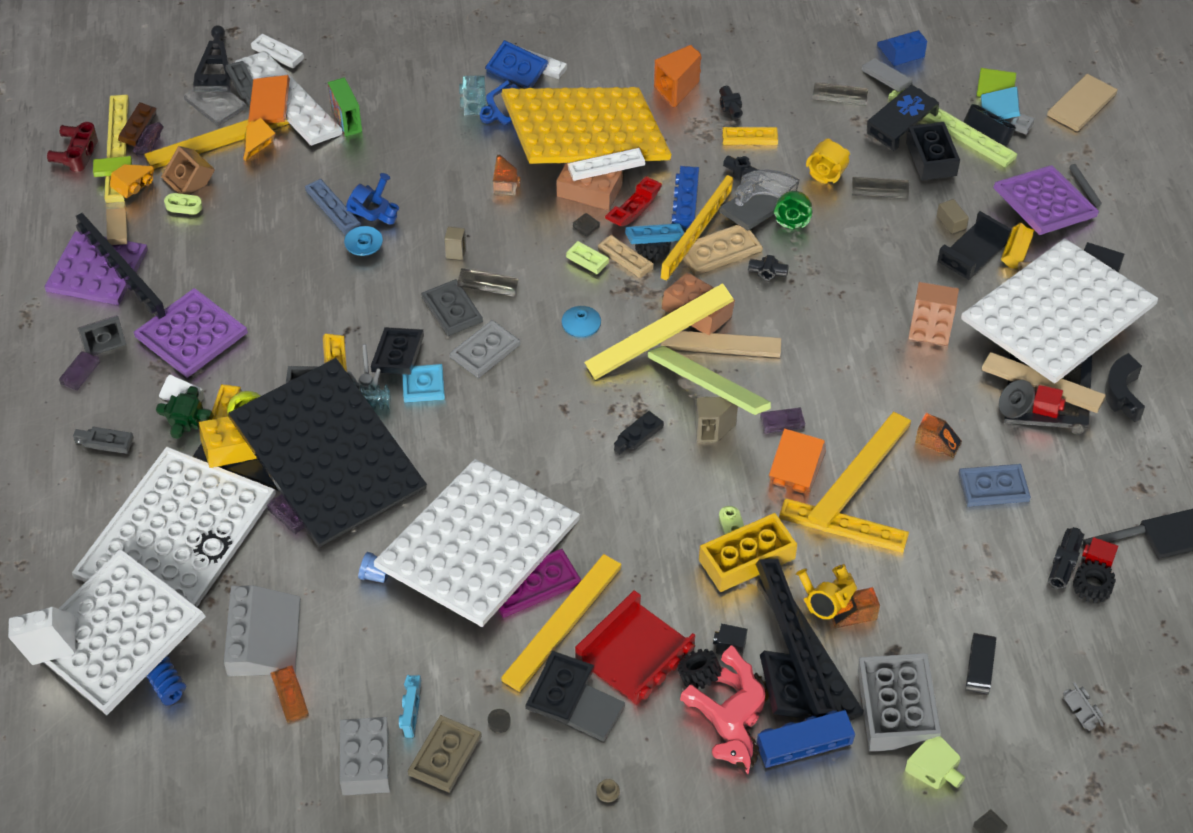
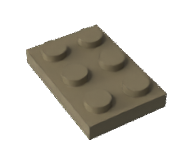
[408,715,482,793]

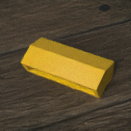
[1001,223,1034,270]

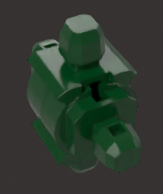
[156,386,213,439]

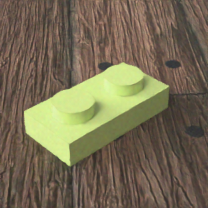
[566,241,609,274]

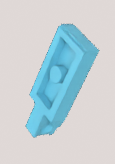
[399,675,422,738]

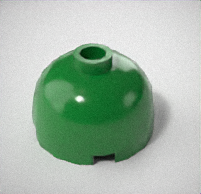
[774,191,813,229]

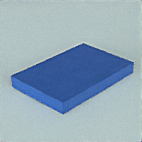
[485,40,549,89]

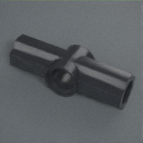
[1048,527,1085,589]

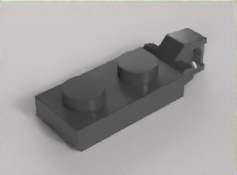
[226,61,253,107]
[73,427,134,454]

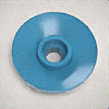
[344,226,383,256]
[562,306,601,337]

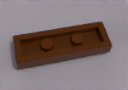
[118,102,157,147]

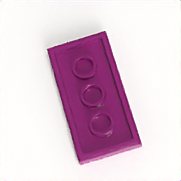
[498,549,581,618]

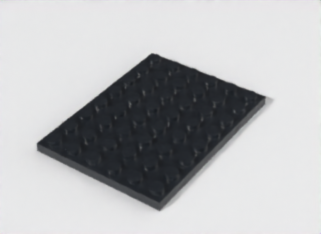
[228,358,427,548]

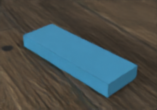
[625,223,684,244]

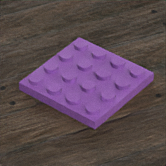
[993,165,1099,235]
[44,231,148,305]
[134,288,248,378]

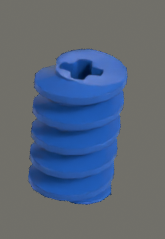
[146,656,187,706]

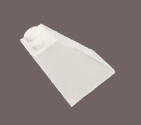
[8,607,75,665]

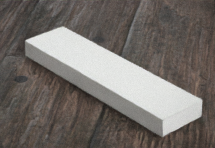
[568,148,645,181]

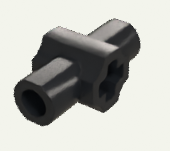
[719,86,743,119]
[723,155,761,181]
[748,255,789,281]

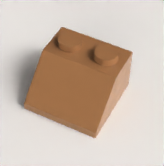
[161,146,215,195]

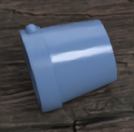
[358,552,389,583]

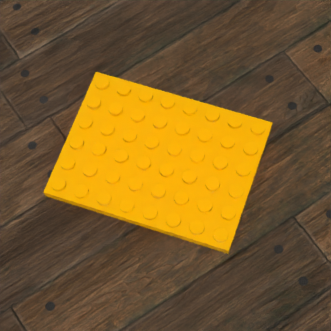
[501,87,672,164]

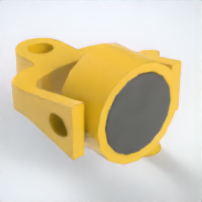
[795,564,857,619]

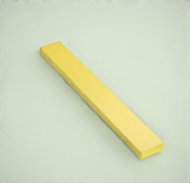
[104,95,129,203]
[584,283,734,380]

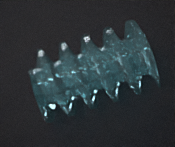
[359,384,391,410]

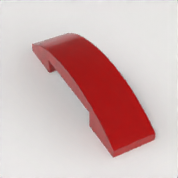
[605,176,662,226]

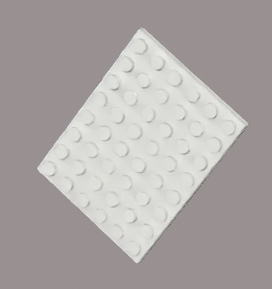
[961,238,1158,384]
[72,447,276,607]
[374,459,580,627]

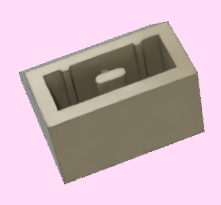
[695,397,738,443]

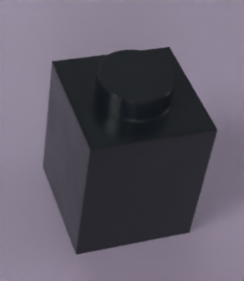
[713,623,748,658]

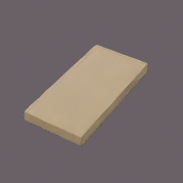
[1047,74,1118,132]
[683,224,763,276]

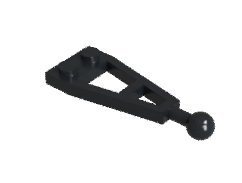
[193,25,231,92]

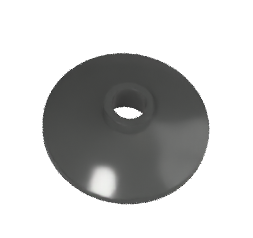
[999,380,1035,418]

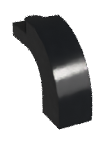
[1105,353,1145,422]

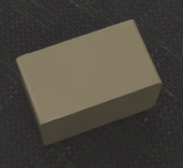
[937,199,969,234]
[444,227,466,260]

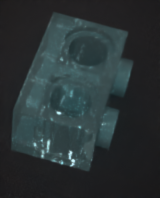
[459,75,486,115]

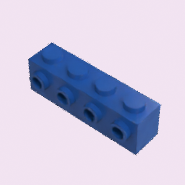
[671,166,699,233]
[756,710,855,768]

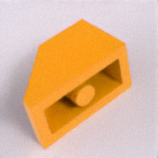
[243,118,275,161]

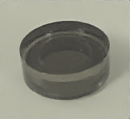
[488,709,511,733]

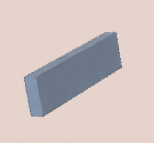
[305,179,361,235]

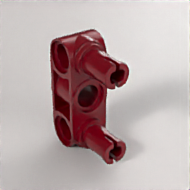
[47,122,98,172]

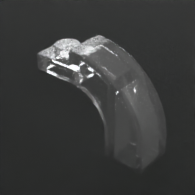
[735,169,800,206]

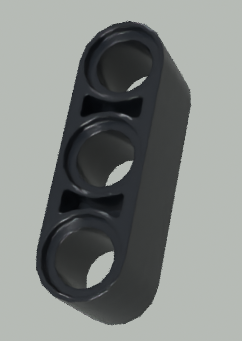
[964,104,1016,145]
[966,633,996,695]

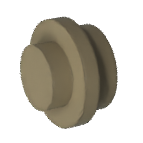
[596,779,620,802]

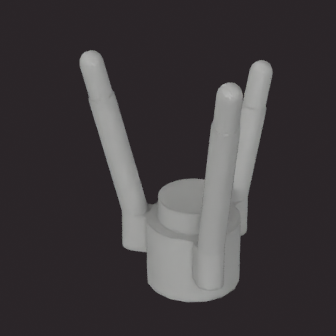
[347,344,380,395]

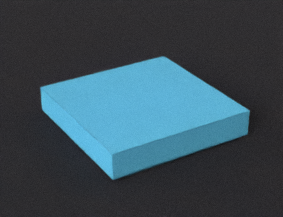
[981,87,1020,119]
[402,364,445,403]

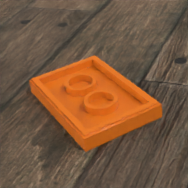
[248,75,290,124]

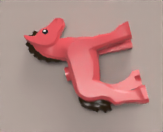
[680,645,769,774]

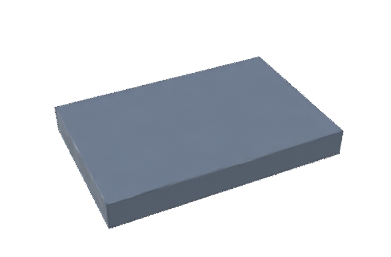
[958,464,1031,507]

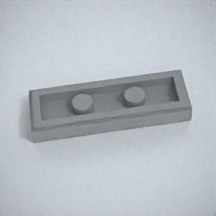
[862,58,912,92]

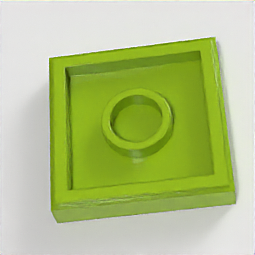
[976,68,1016,97]

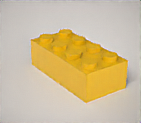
[199,416,257,468]
[699,513,797,592]

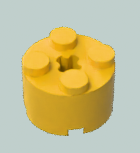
[806,138,850,184]

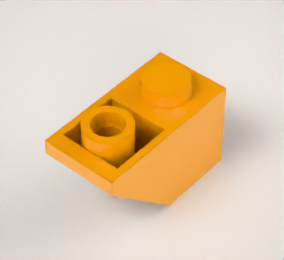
[110,164,154,198]

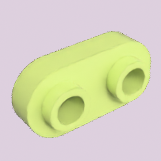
[164,193,203,214]
[719,506,744,535]

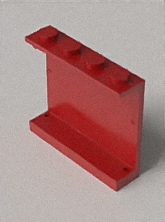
[575,590,695,705]

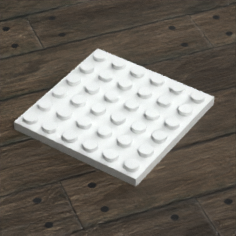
[44,549,206,716]

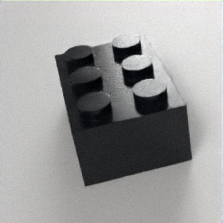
[906,122,960,181]

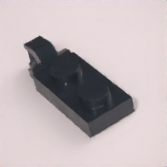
[614,411,664,455]

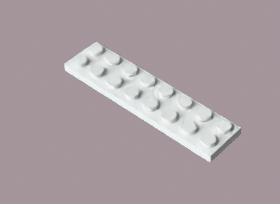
[235,52,342,146]

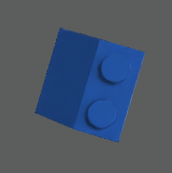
[877,30,927,66]

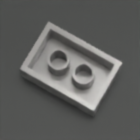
[340,717,390,796]

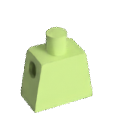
[905,736,965,789]

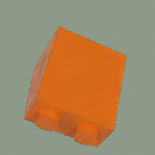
[654,45,702,108]
[769,428,826,493]

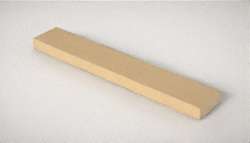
[661,331,781,358]
[982,352,1106,413]

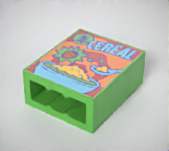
[327,77,362,137]

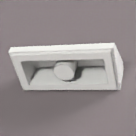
[159,375,205,402]

